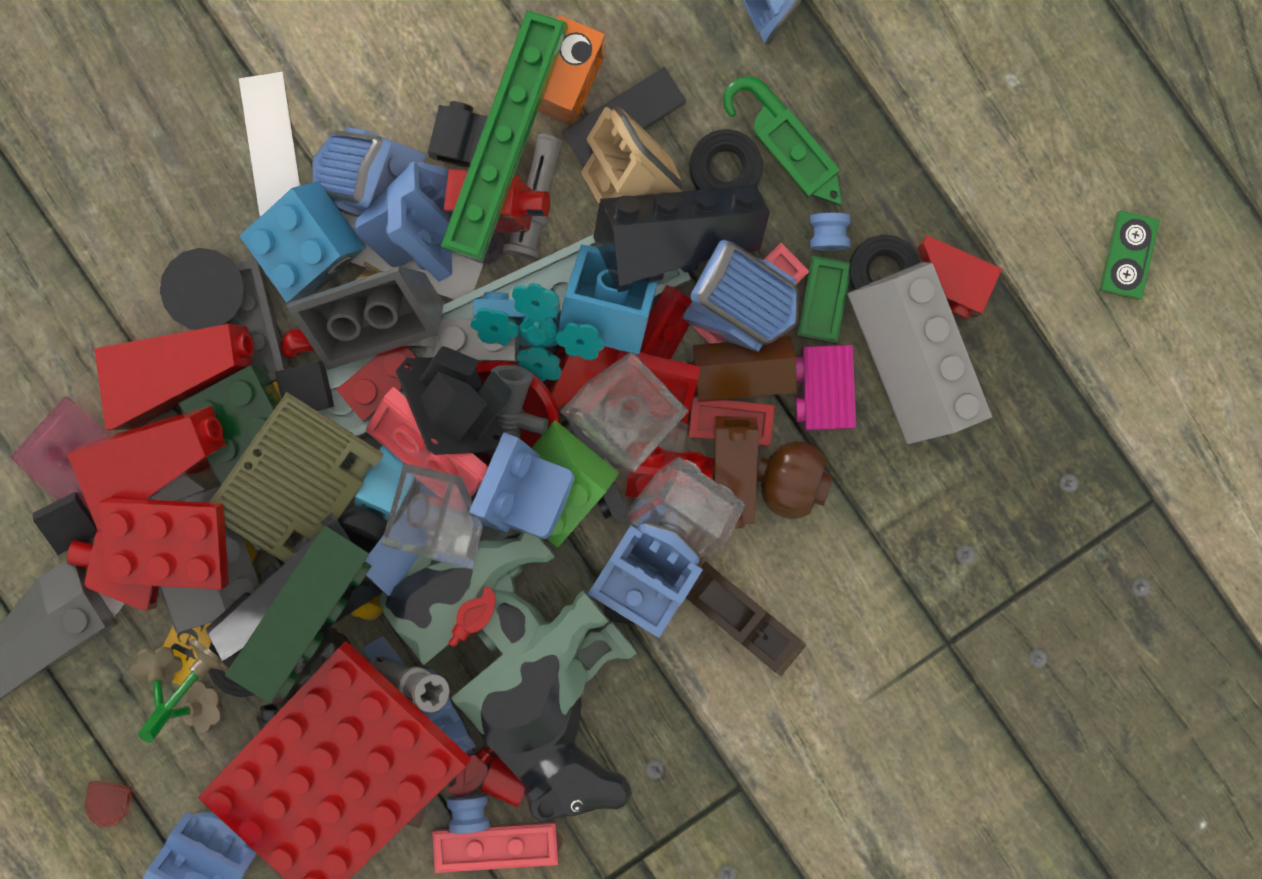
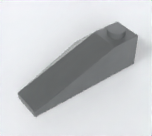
[0,560,118,700]

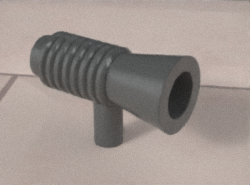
[489,365,548,459]

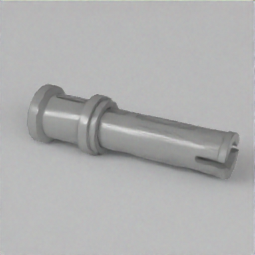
[503,134,563,261]
[369,656,450,713]

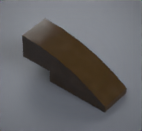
[686,561,807,676]

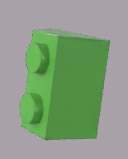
[532,420,619,548]

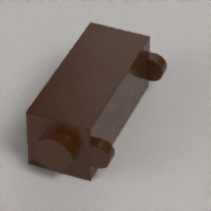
[686,336,797,402]
[712,416,759,529]

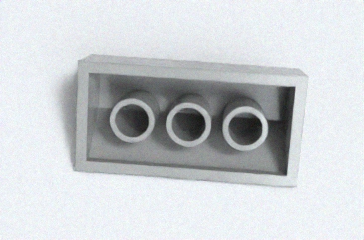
[847,262,992,444]

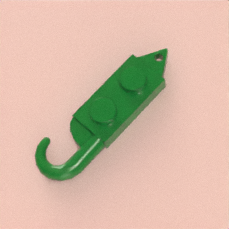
[723,76,842,206]

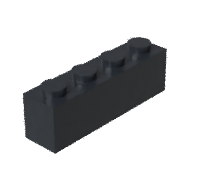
[593,185,770,293]
[205,513,383,669]

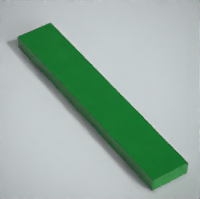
[441,10,568,262]

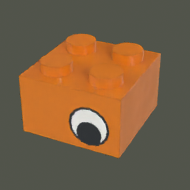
[538,15,606,126]

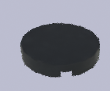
[160,248,245,330]

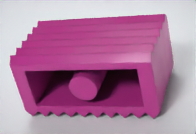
[795,345,856,431]

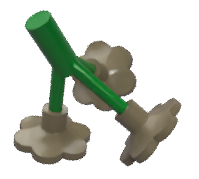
[128,639,228,743]

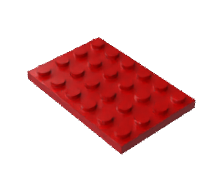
[197,641,472,879]

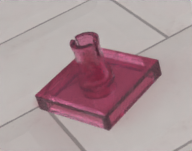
[10,397,111,502]

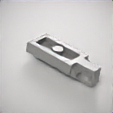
[404,318,520,362]

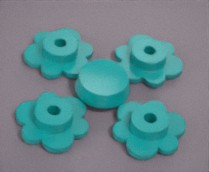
[470,283,605,382]

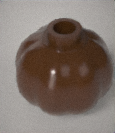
[757,441,833,519]

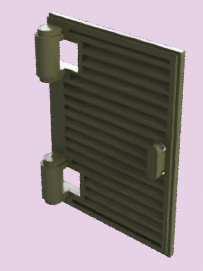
[209,392,384,563]

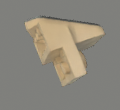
[581,107,683,204]

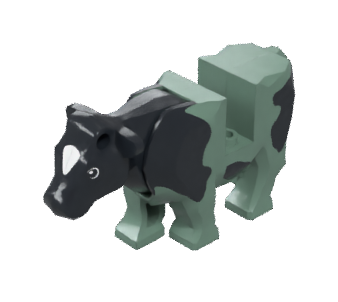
[379,503,638,823]

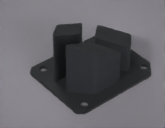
[396,346,512,455]

